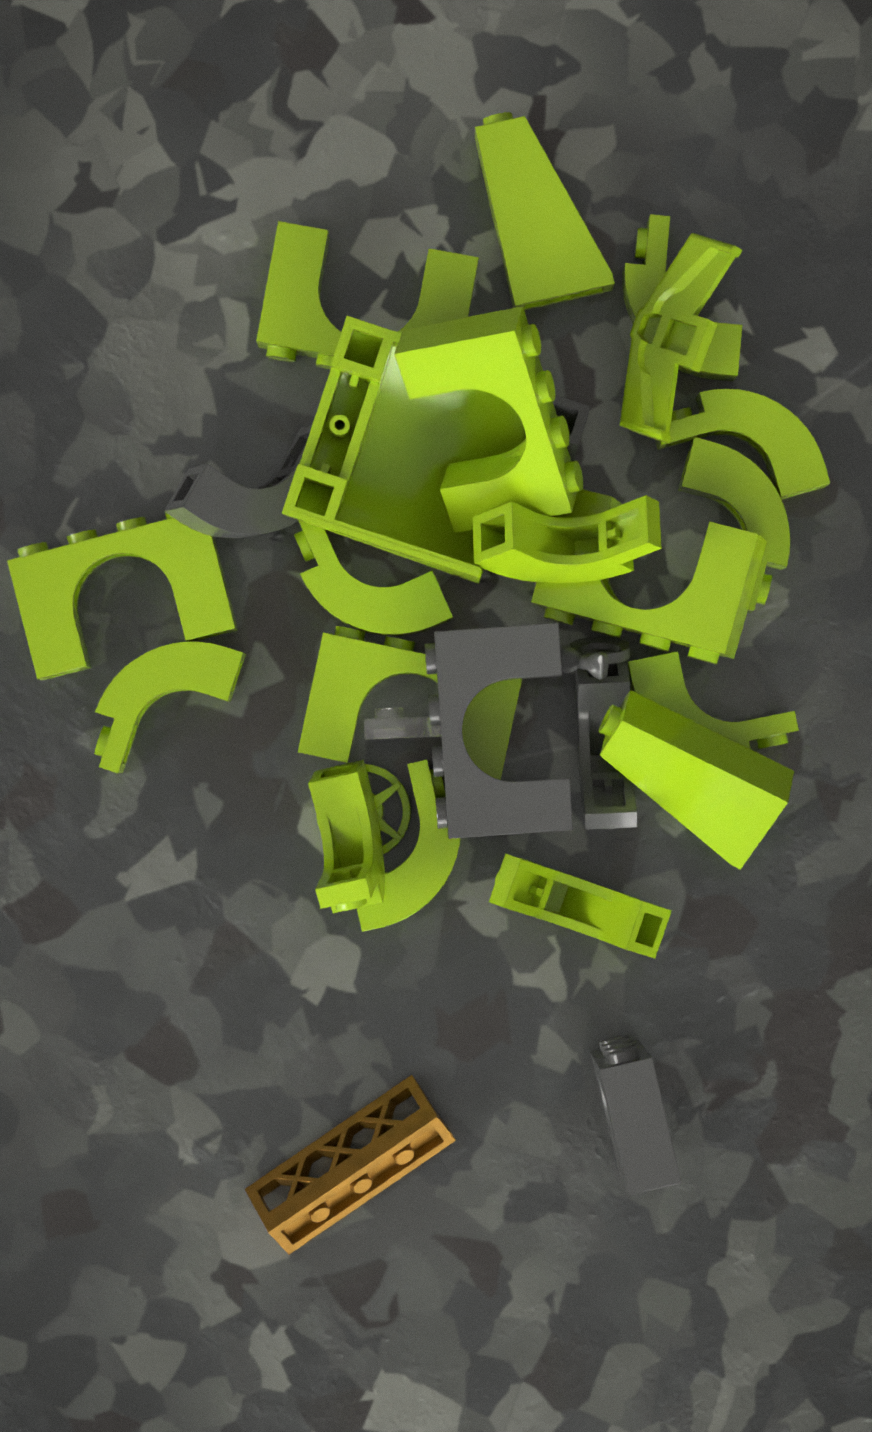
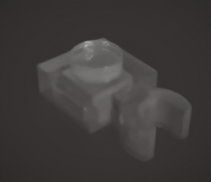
[364,708,441,740]

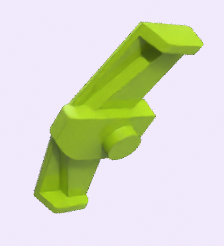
[619,233,743,444]

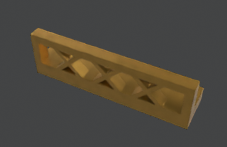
[245,1075,456,1255]

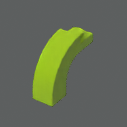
[622,214,743,381]
[655,389,830,499]
[678,437,790,613]
[473,495,662,583]
[294,520,453,636]
[94,642,246,773]
[627,651,799,749]
[308,760,385,913]
[357,760,460,932]
[489,853,672,959]

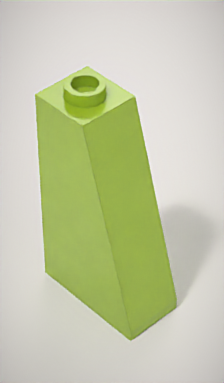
[474,112,615,310]
[599,690,794,870]

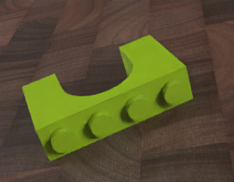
[256,221,479,370]
[394,306,583,533]
[531,489,767,664]
[7,512,238,680]
[298,626,522,780]

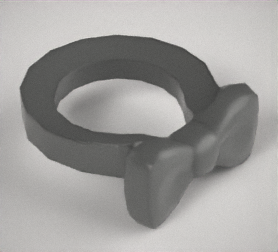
[560,637,631,680]

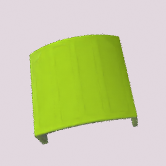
[282,316,526,584]

